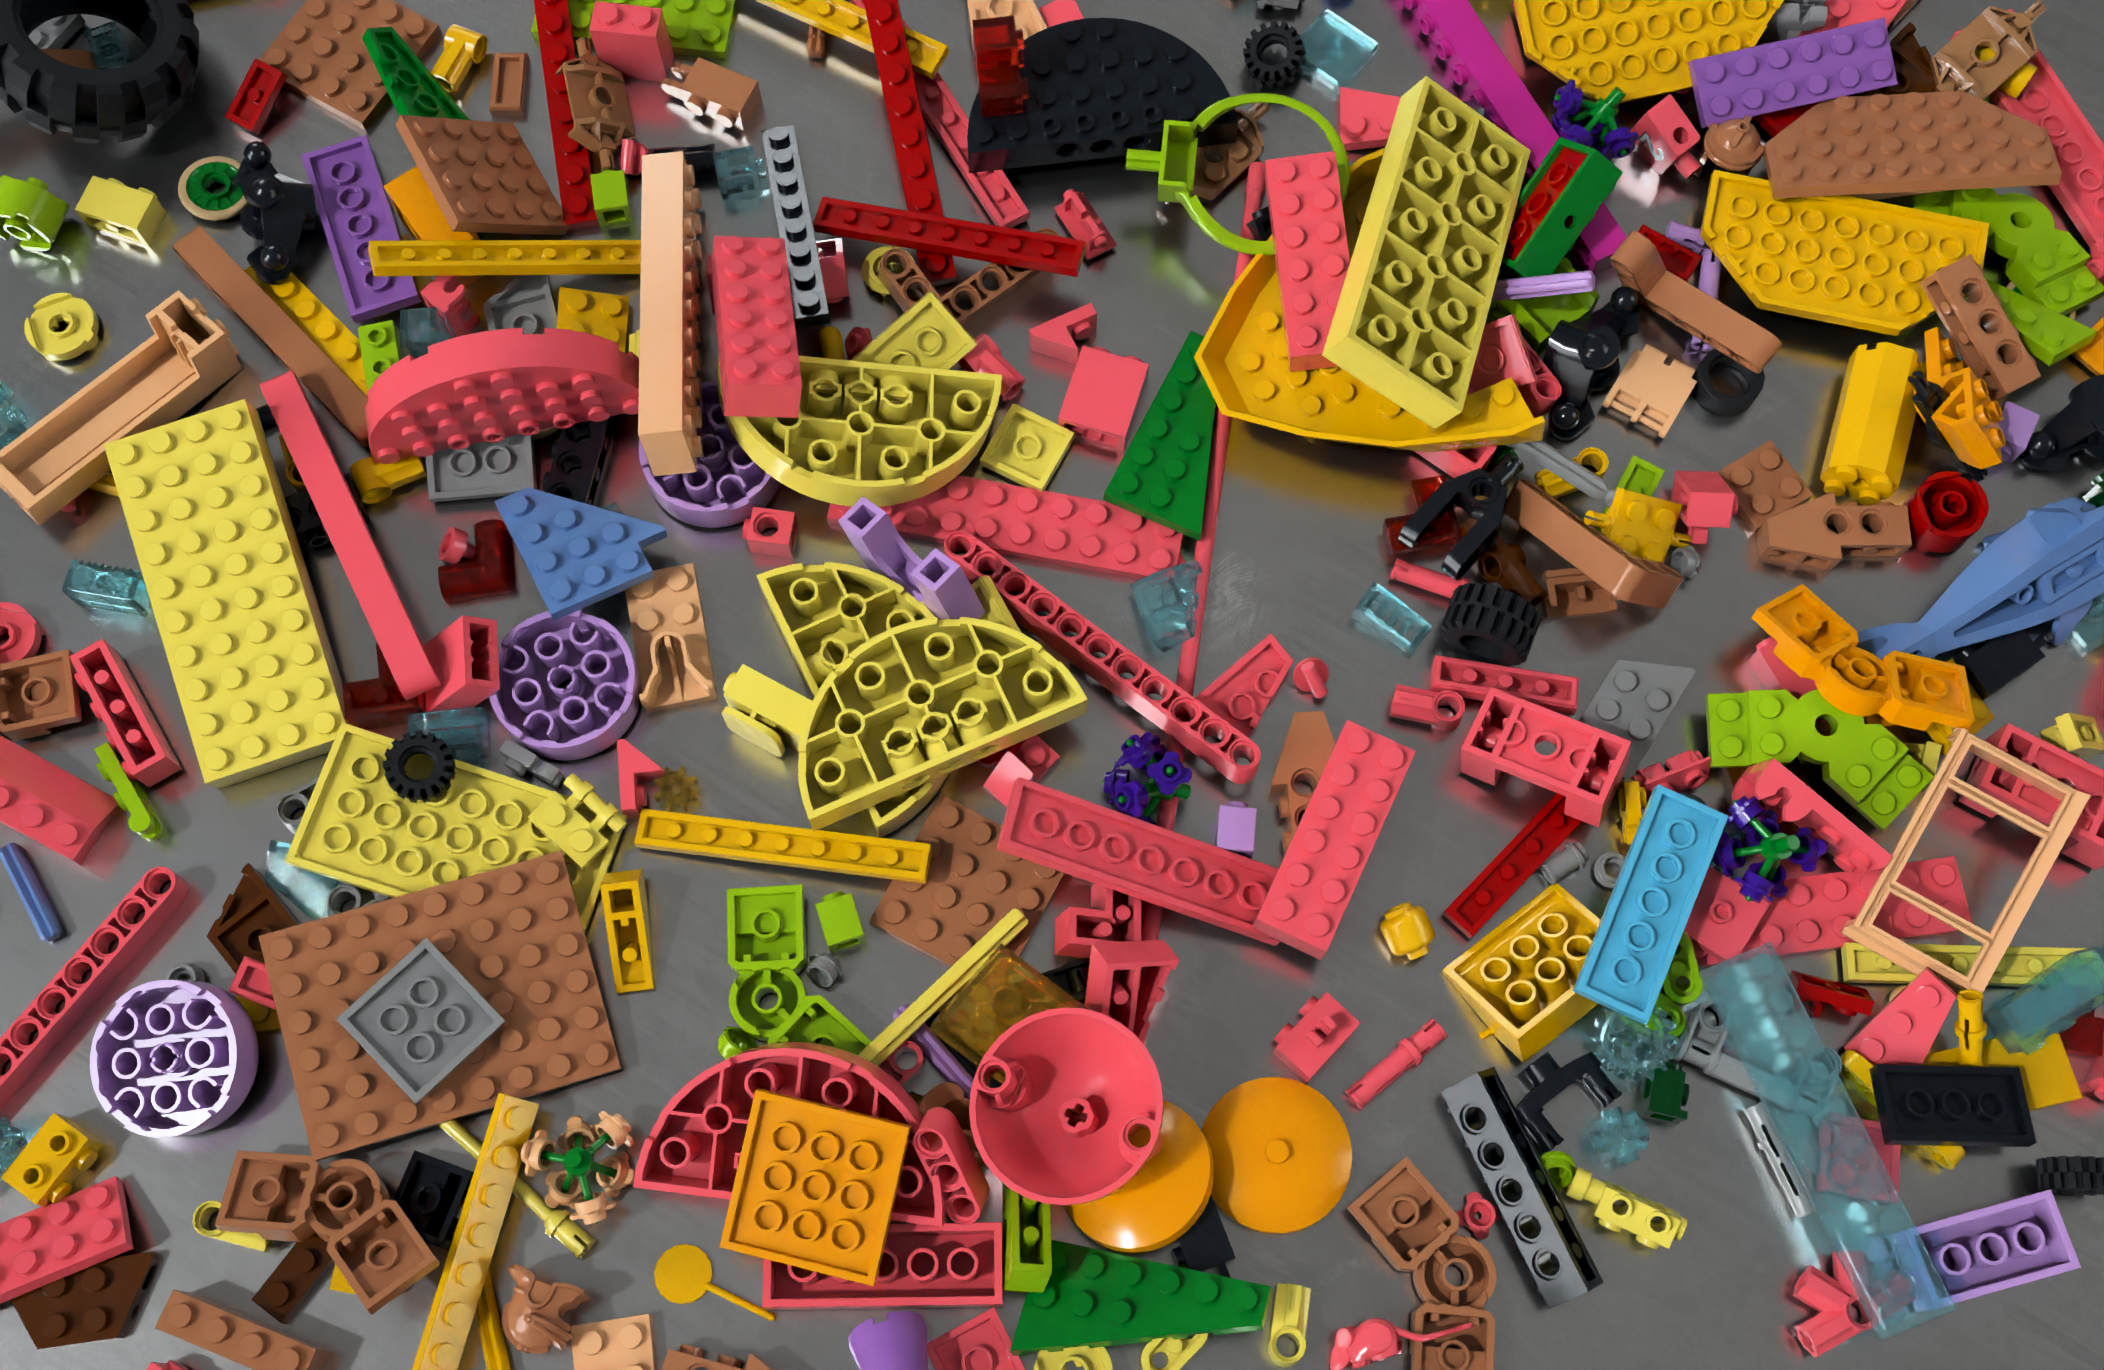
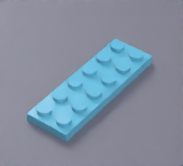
[1572,784,1728,1024]

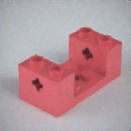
[1461,687,1632,828]
[1958,723,2104,870]

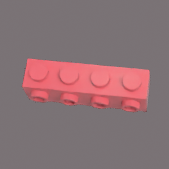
[69,638,182,788]

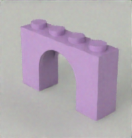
[838,496,986,620]

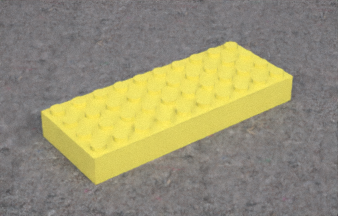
[1322,76,1531,429]
[104,399,356,789]

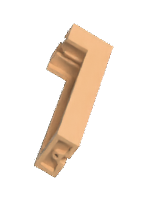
[0,290,242,526]

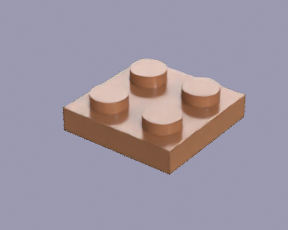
[1717,440,1813,533]

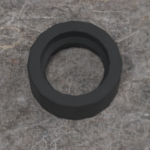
[1693,349,1765,416]

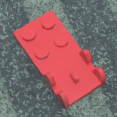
[1732,758,1893,873]

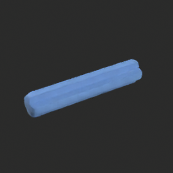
[0,842,63,942]

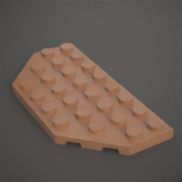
[1763,90,2062,199]

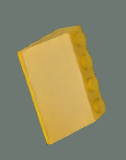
[1442,883,1601,1063]

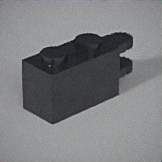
[1955,625,2054,701]
[1172,1195,1236,1278]

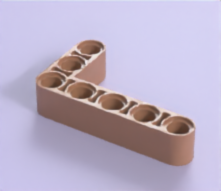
[878,228,1060,326]
[1609,231,1782,374]
[1504,478,1684,609]

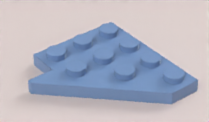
[495,487,667,621]

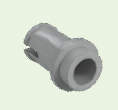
[1539,841,1589,885]

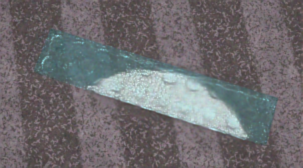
[1698,942,1957,1340]

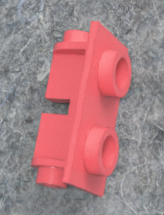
[1054,188,1117,261]
[1631,750,1711,803]

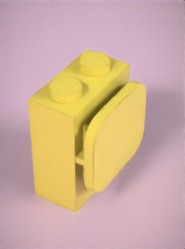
[722,664,812,757]

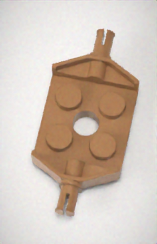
[1930,0,2047,100]
[556,38,636,171]
[1165,102,1269,204]

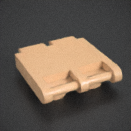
[1602,344,1697,439]

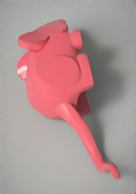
[1330,1317,1473,1370]

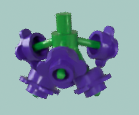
[1552,79,1639,161]
[1102,732,1192,825]
[1713,796,1828,904]

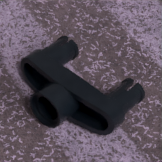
[1515,1052,1622,1154]

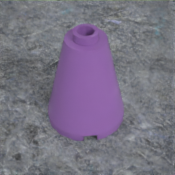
[848,1311,928,1370]

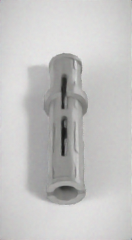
[1743,1100,1819,1219]

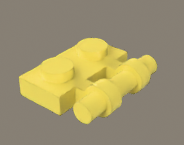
[528,773,627,870]

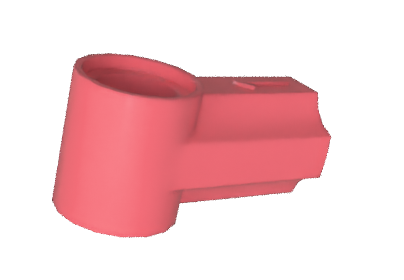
[958,333,1025,402]
[1390,684,1465,732]

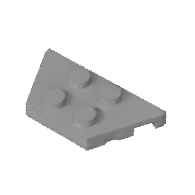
[482,275,557,334]
[1579,659,1696,780]

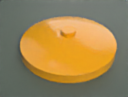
[1201,1077,1352,1234]
[1065,1100,1214,1253]

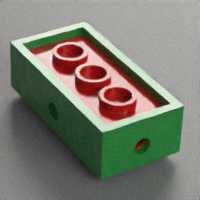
[1500,137,1623,278]

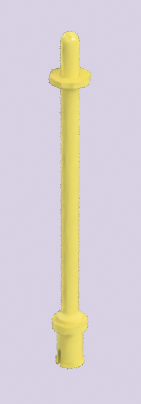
[439,1119,596,1259]

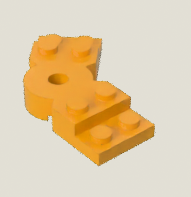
[1752,584,1975,731]

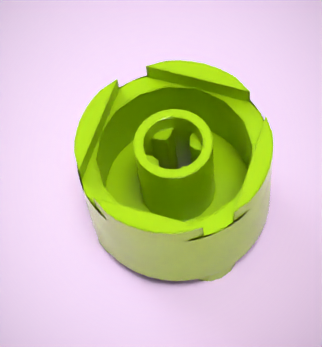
[0,175,69,251]

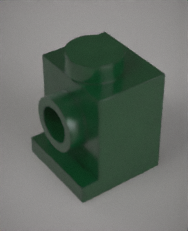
[1639,1062,1689,1124]

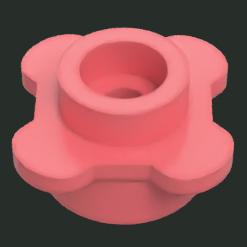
[1456,1192,1500,1239]

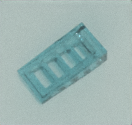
[1352,582,1432,656]

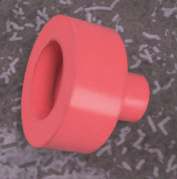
[439,527,476,565]

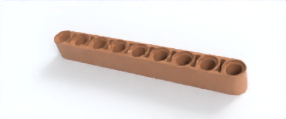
[171,225,369,448]

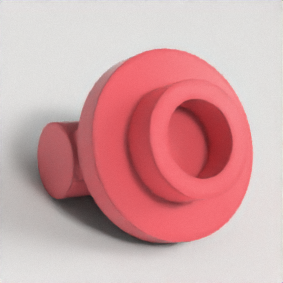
[618,139,648,176]
[844,327,873,360]
[1293,657,1329,698]

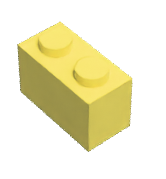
[74,176,166,246]

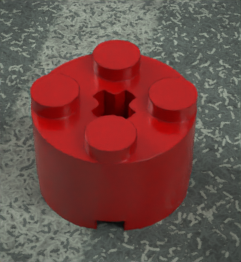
[1904,471,1989,553]

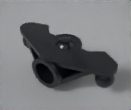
[235,141,316,285]
[1543,286,1640,440]
[2019,375,2104,471]

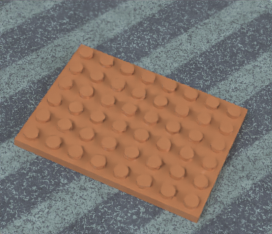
[258,850,622,1161]

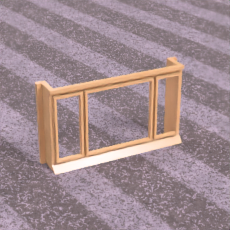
[1840,727,2091,998]

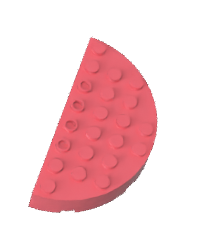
[365,328,639,464]
[633,1042,949,1227]

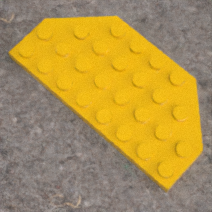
[1514,0,1784,104]
[1700,170,1989,336]

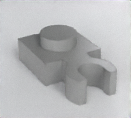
[499,738,564,788]

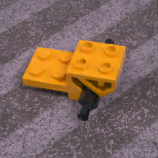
[1908,327,2006,481]

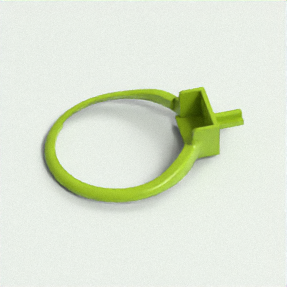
[1126,93,1350,256]

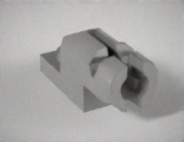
[1758,0,1828,42]

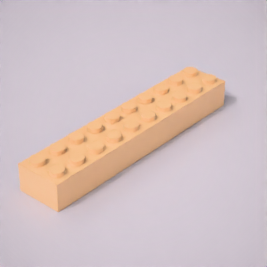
[638,151,702,476]

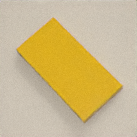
[1922,1024,2083,1111]

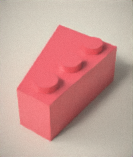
[1084,940,1180,1042]

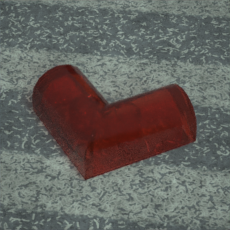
[1383,475,1462,556]
[438,519,517,603]

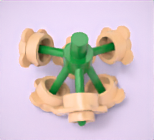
[521,1110,635,1225]

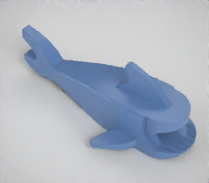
[1856,498,2104,660]

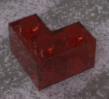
[972,16,1029,117]
[342,643,430,730]

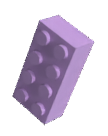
[1887,1189,2081,1312]

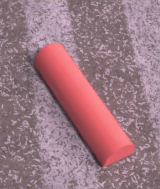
[1428,655,1579,715]

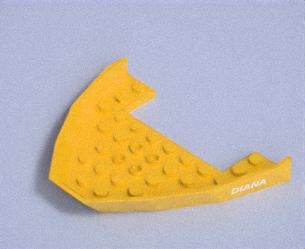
[1194,148,1545,452]

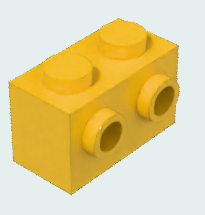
[1,1113,103,1207]

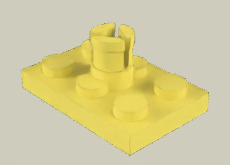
[852,290,977,370]

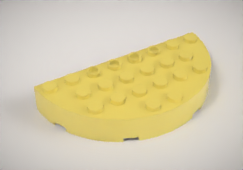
[716,352,1002,507]
[756,562,949,838]
[798,617,1088,832]

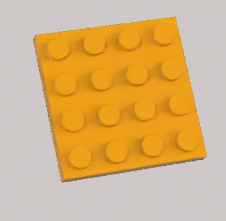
[719,1088,912,1286]

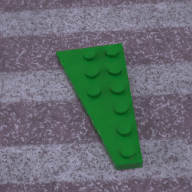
[362,26,470,120]
[1103,331,1216,541]
[1010,1240,1272,1356]

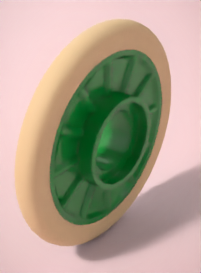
[178,156,250,221]

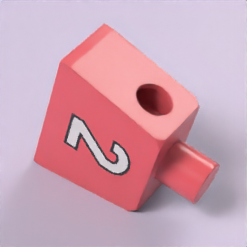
[1630,94,1702,179]

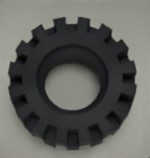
[1243,21,1306,88]
[383,731,456,803]
[2036,1156,2104,1196]

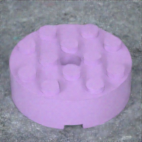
[639,381,781,528]
[489,610,642,761]
[90,980,259,1137]

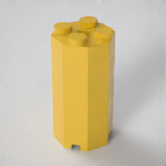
[1820,342,1926,505]

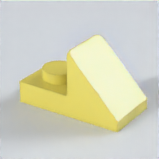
[2041,713,2104,758]

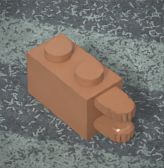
[660,57,762,131]

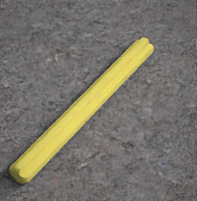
[857,908,1029,1067]

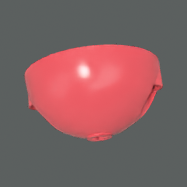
[969,1007,1164,1205]

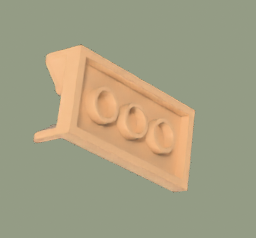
[625,563,718,714]
[571,1314,657,1370]

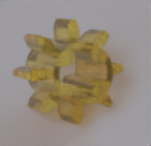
[653,766,699,812]

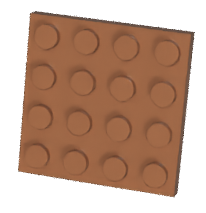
[259,0,442,130]
[395,115,571,235]
[869,794,1066,990]

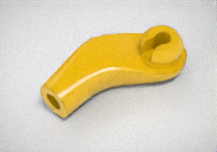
[818,326,845,360]

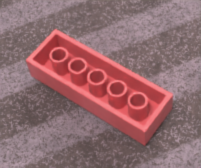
[1265,151,1350,372]
[711,236,802,418]
[1252,720,1416,960]
[762,1222,1003,1310]

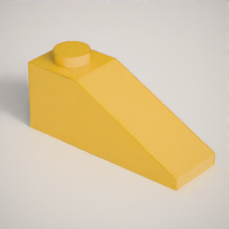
[600,869,654,993]

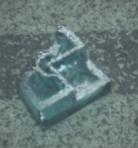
[1130,560,1202,653]
[265,840,339,920]

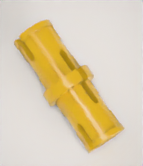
[1954,989,1987,1067]

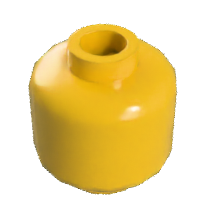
[1380,901,1436,960]

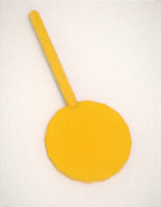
[654,1244,776,1321]

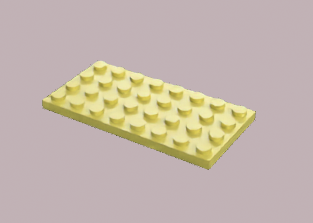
[285,722,627,932]

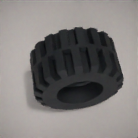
[1440,583,1541,666]

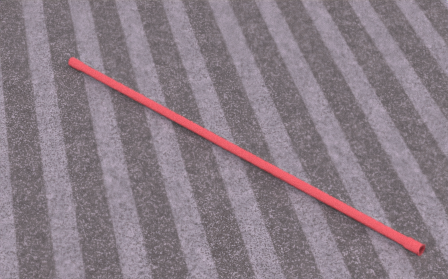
[1141,162,1266,1046]

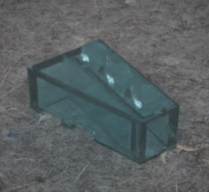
[1983,945,2104,1055]

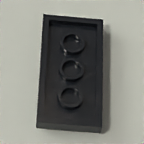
[1869,1064,2037,1147]

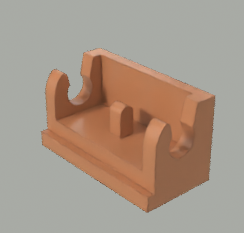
[1539,568,1621,620]

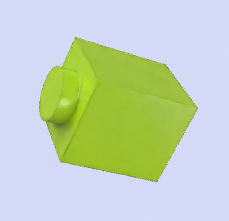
[590,170,634,227]
[815,891,867,954]

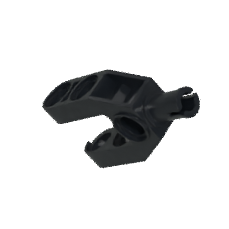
[1398,453,1524,581]

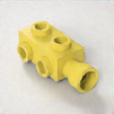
[1566,1166,1688,1249]

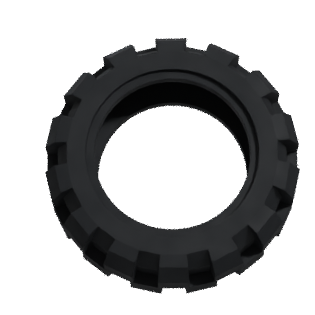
[0,0,199,144]

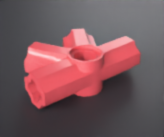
[1793,1251,1915,1358]

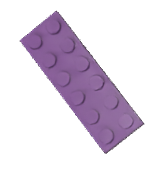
[1688,18,1898,129]
[301,134,421,324]

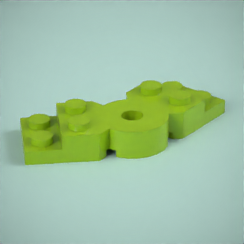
[1910,188,2104,315]
[1705,689,1934,831]
[727,884,872,1055]

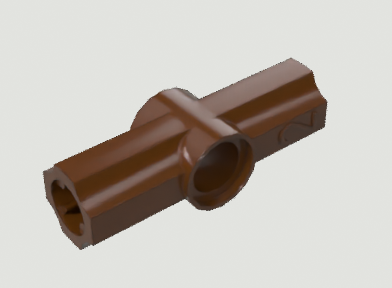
[1457,517,1548,607]

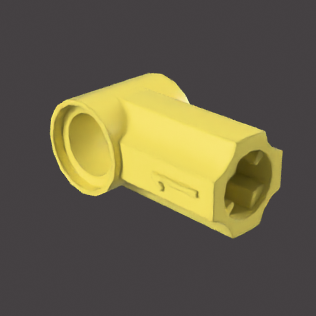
[192,1201,275,1253]
[1268,1283,1311,1367]

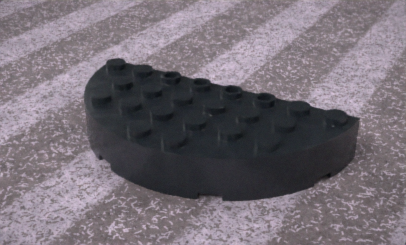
[967,18,1238,173]

